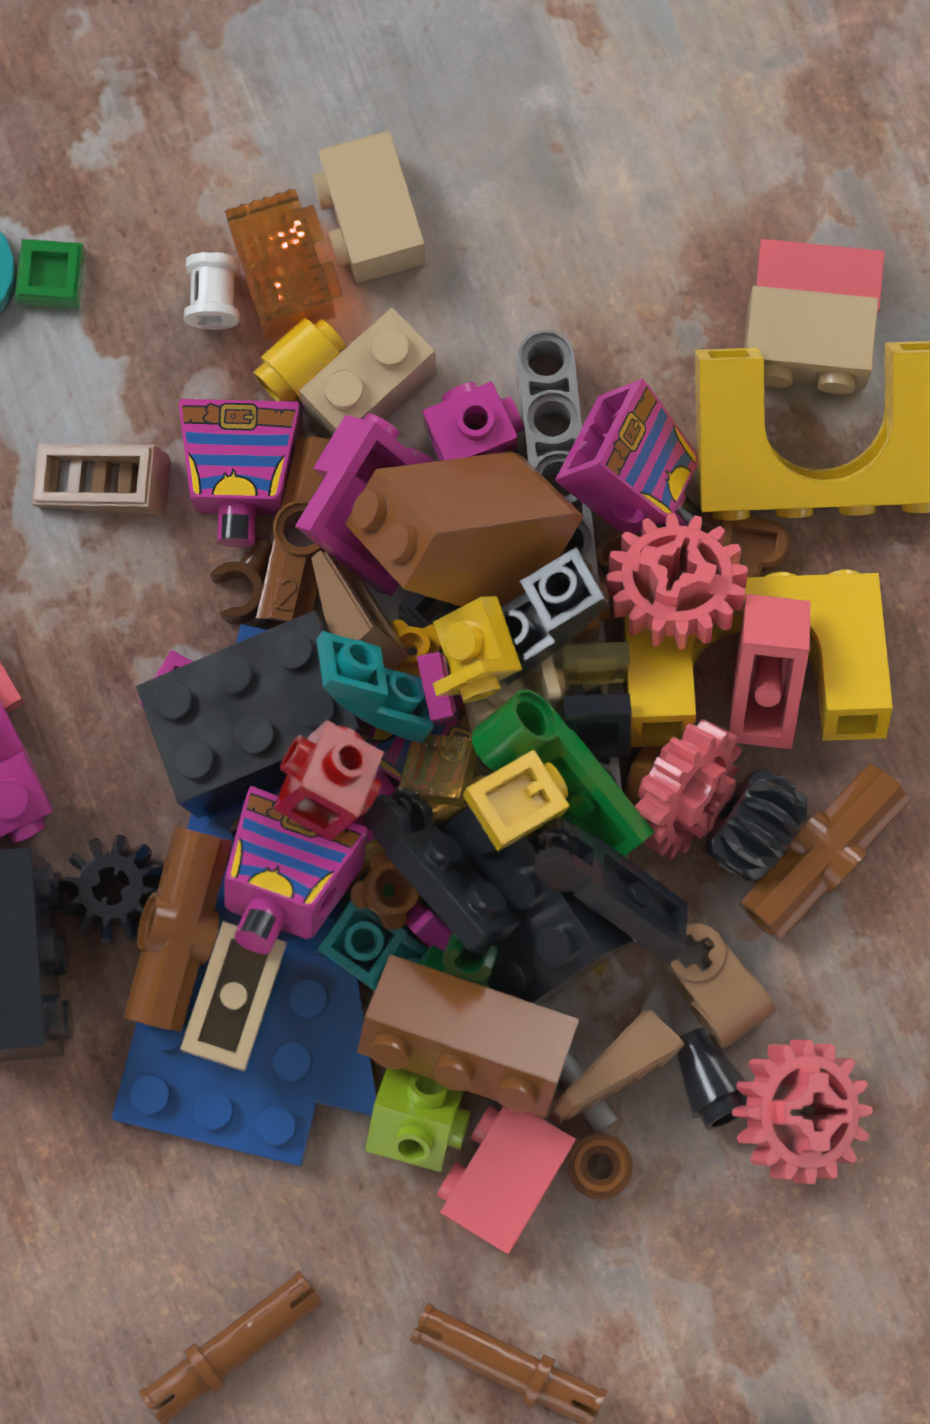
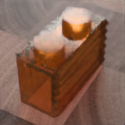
[224,189,343,340]

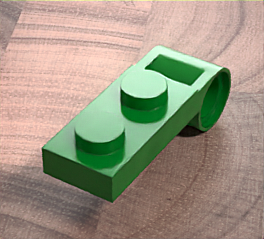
[472,689,654,856]

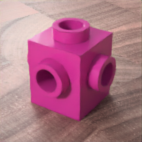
[422,381,524,461]

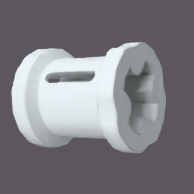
[184,252,240,330]

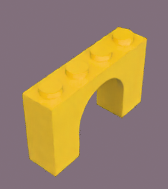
[695,341,930,520]
[622,570,893,747]

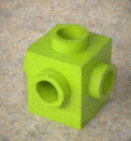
[365,1068,471,1172]

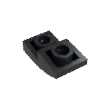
[501,547,608,685]

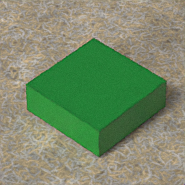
[15,239,86,309]

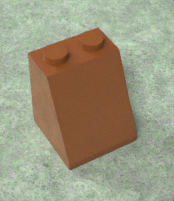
[345,451,584,607]

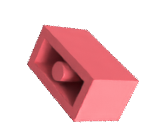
[728,594,811,749]
[436,1105,576,1255]

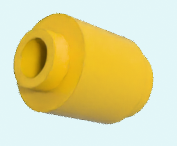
[253,318,346,404]

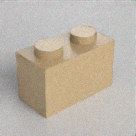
[311,130,426,284]
[744,286,878,394]
[299,307,437,439]
[180,922,287,1072]

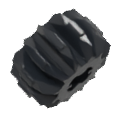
[705,768,807,881]
[59,835,164,946]

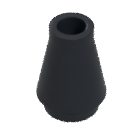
[676,1027,747,1130]

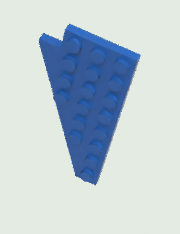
[111,624,377,1167]

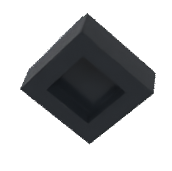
[564,683,631,758]

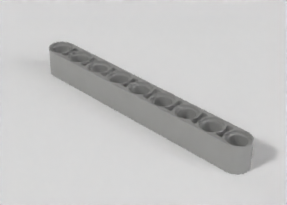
[517,329,628,859]

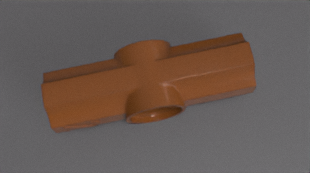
[256,436,330,628]
[738,763,911,942]
[123,826,233,1032]

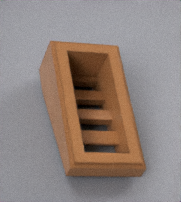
[32,444,171,515]
[311,550,408,670]
[549,1009,684,1124]

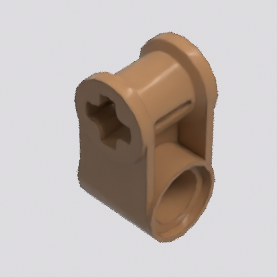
[661,923,776,1050]

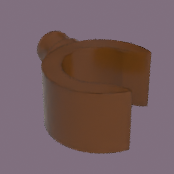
[210,537,272,624]

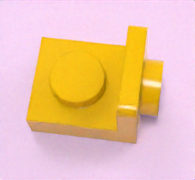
[432,596,522,703]
[463,750,569,851]

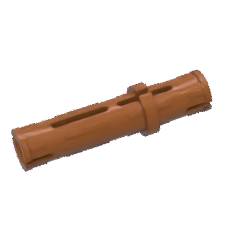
[139,1270,324,1424]
[410,1303,607,1424]

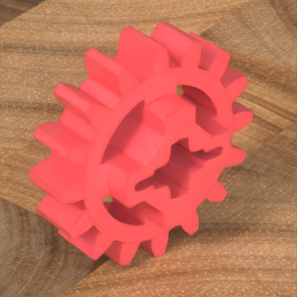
[606,513,748,650]
[635,719,741,858]
[732,1040,873,1184]

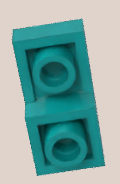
[316,631,434,744]
[317,900,428,991]

